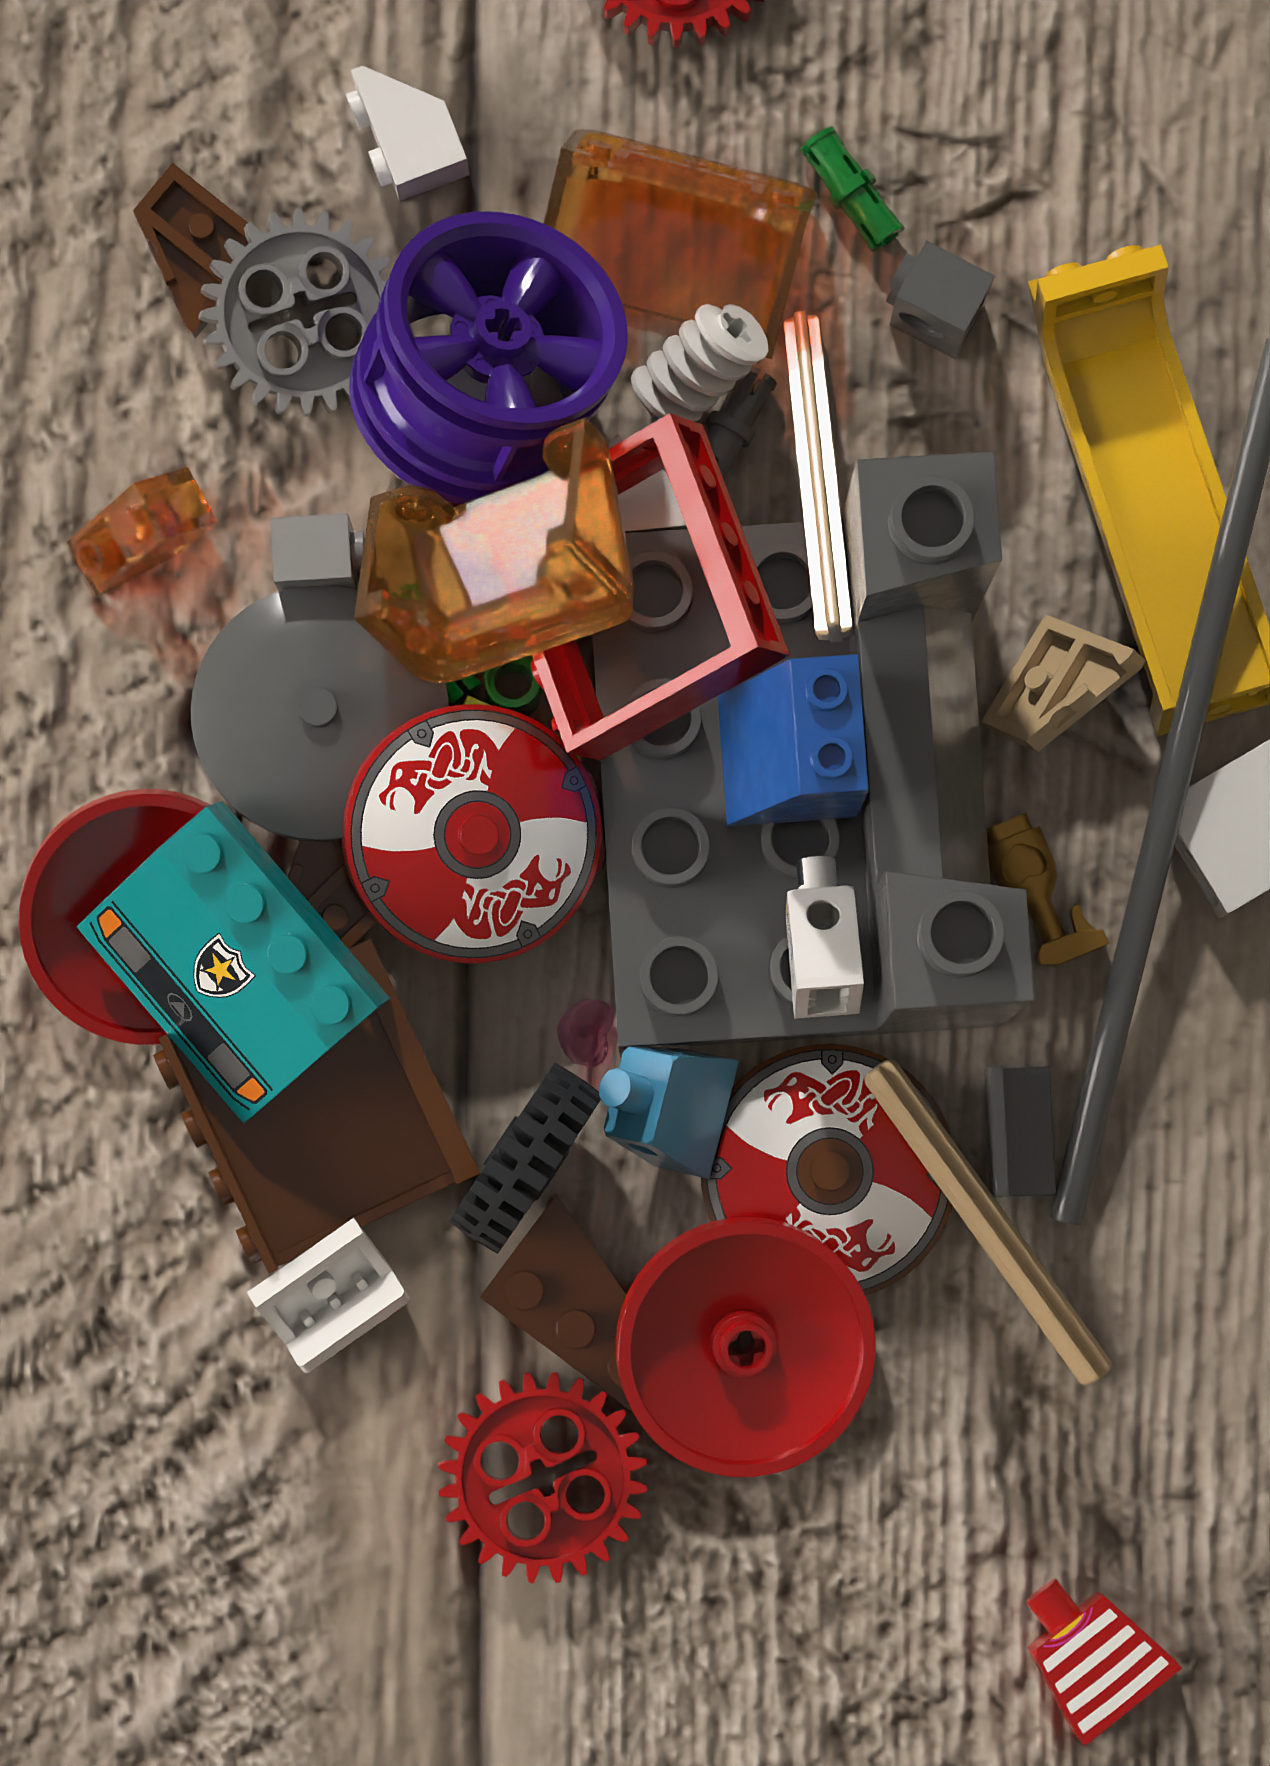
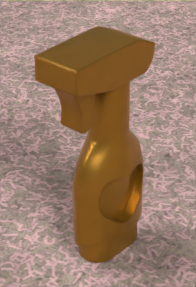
[986,813,1110,967]

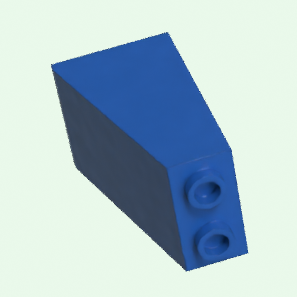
[718,654,868,826]

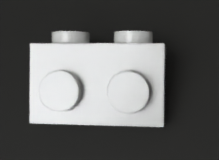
[247,1218,410,1373]

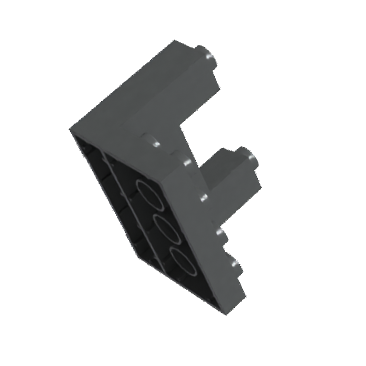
[586,451,1034,1051]

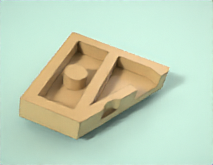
[981,614,1146,752]

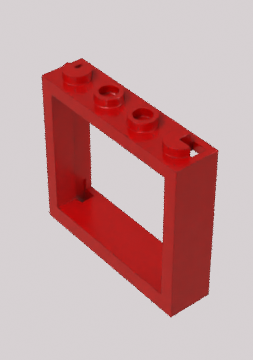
[485,413,790,760]

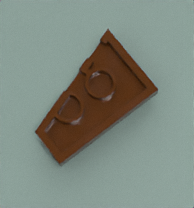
[480,1194,633,1412]

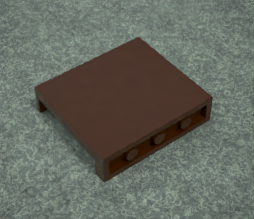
[153,939,480,1273]

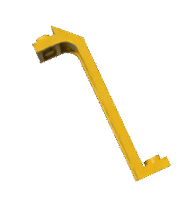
[1028,244,1270,736]

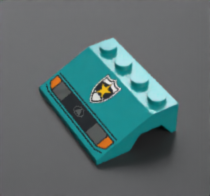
[77,801,391,1124]

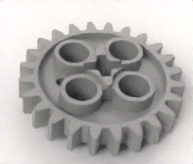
[199,208,391,417]

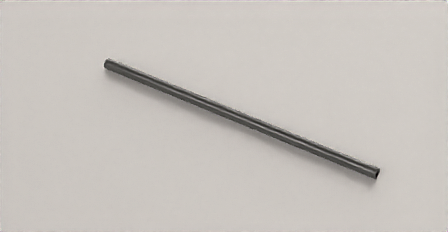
[1050,338,1270,1225]

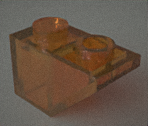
[67,467,218,597]

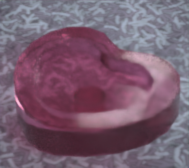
[557,998,614,1067]

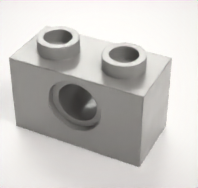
[270,513,370,591]

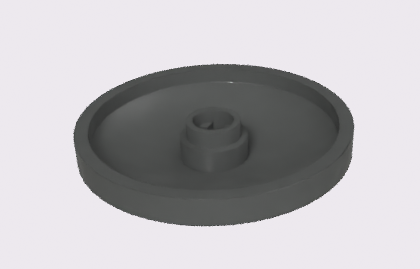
[191,585,449,843]

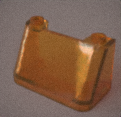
[543,129,817,359]
[354,417,635,683]

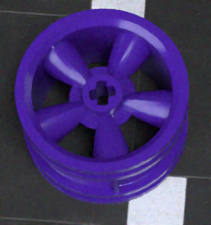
[349,211,628,507]

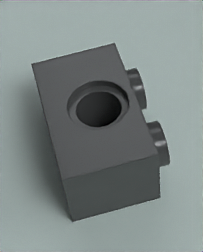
[886,240,995,360]

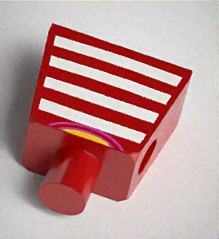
[1025,1578,1182,1746]

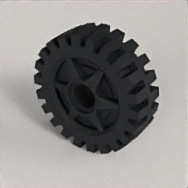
[449,1063,601,1254]

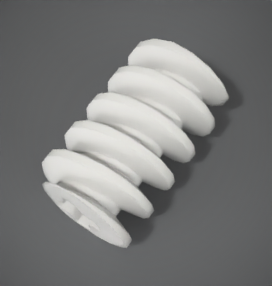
[631,304,769,422]

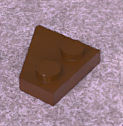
[133,163,248,339]

